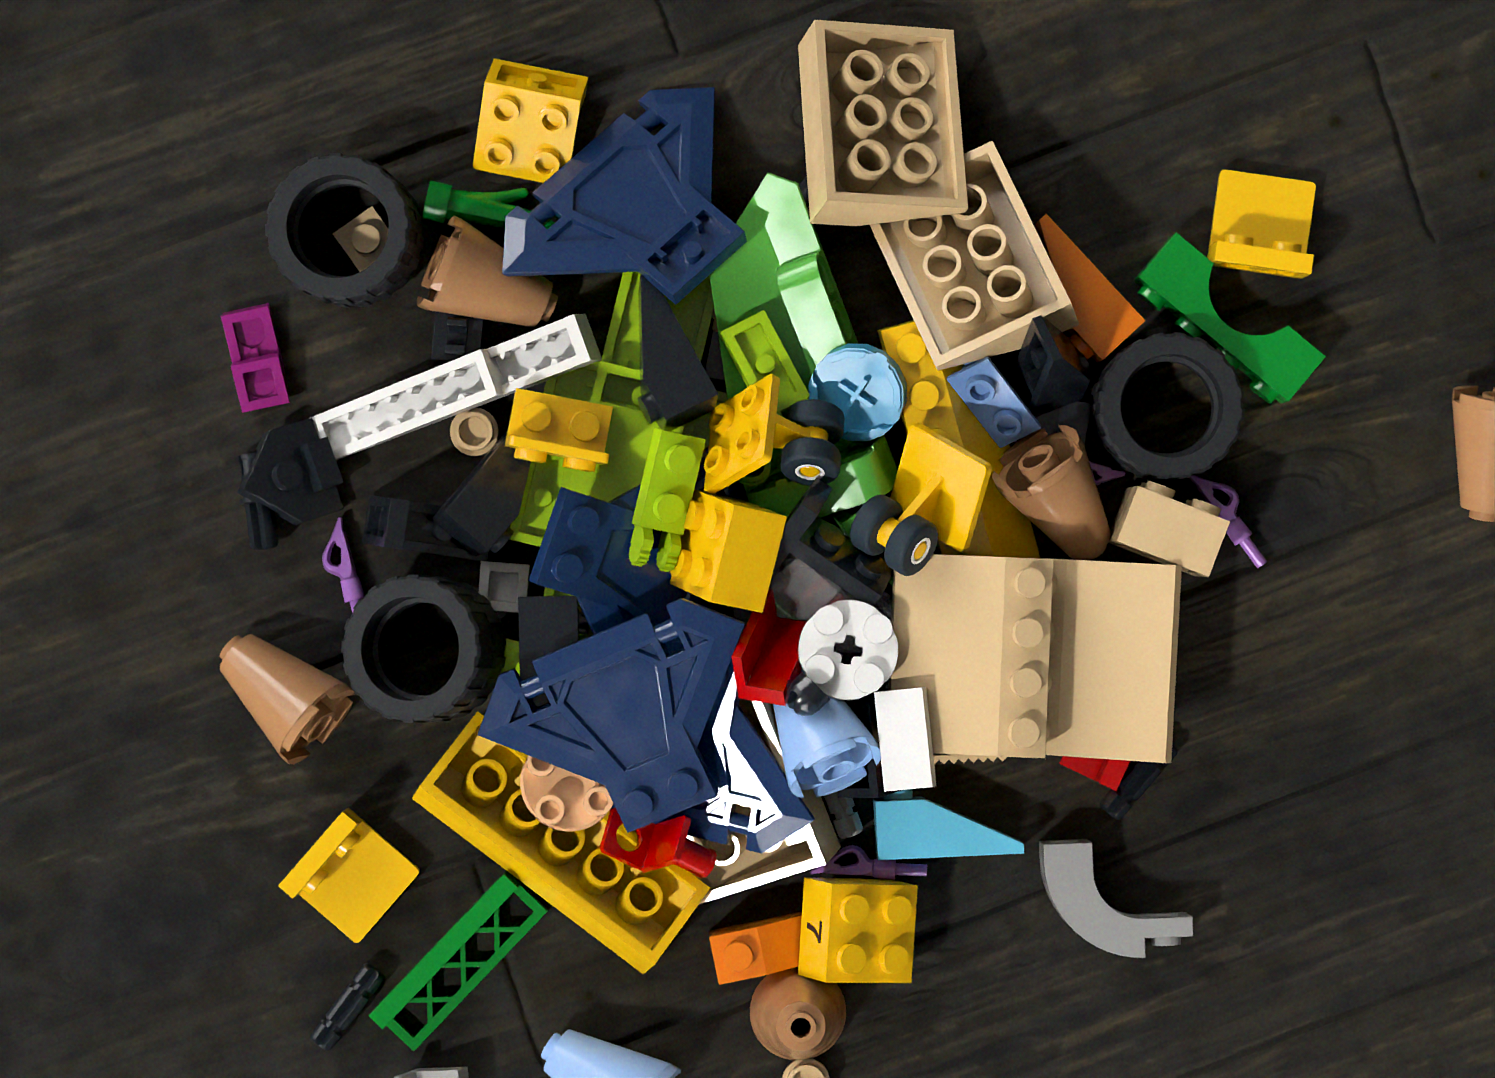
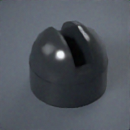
[786,672,830,716]

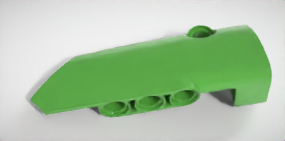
[709,173,898,518]

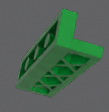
[369,871,548,1051]

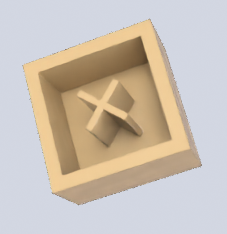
[1108,481,1230,577]

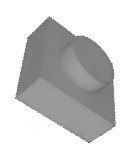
[478,561,530,613]

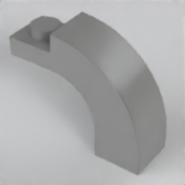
[1039,839,1193,958]

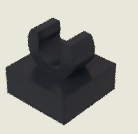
[431,311,484,362]

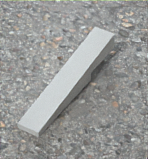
[310,314,602,460]

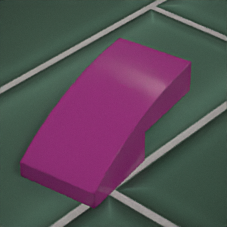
[221,303,290,413]

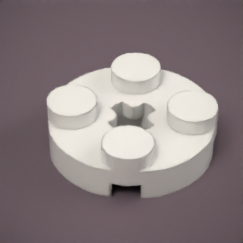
[798,600,898,700]

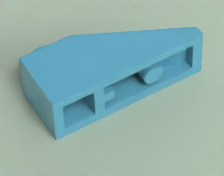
[873,789,1024,860]

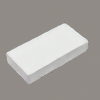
[874,687,937,792]

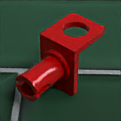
[600,807,717,879]

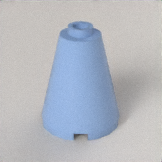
[773,669,881,798]
[541,1029,681,1078]

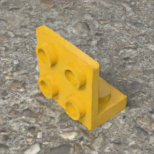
[473,58,588,183]
[1207,170,1316,279]
[505,388,613,472]
[278,807,420,943]

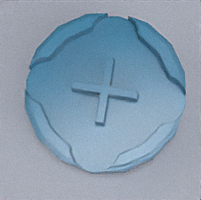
[808,343,907,441]

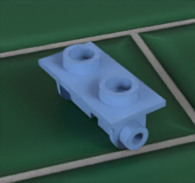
[947,356,1041,448]

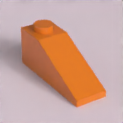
[1035,214,1145,363]
[709,912,802,985]

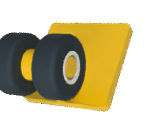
[704,374,845,495]
[850,423,992,576]

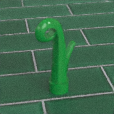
[422,180,555,229]

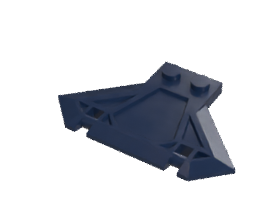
[502,87,747,305]
[529,446,749,635]
[477,598,745,833]
[610,637,815,854]

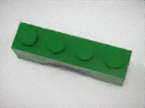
[1133,232,1326,404]

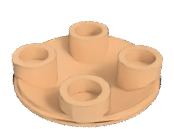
[520,755,614,832]

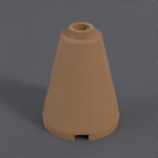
[417,216,558,327]
[1452,386,1495,522]
[992,425,1111,560]
[220,634,355,764]
[750,967,846,1060]

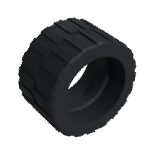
[265,153,424,308]
[1090,332,1245,481]
[341,575,506,723]

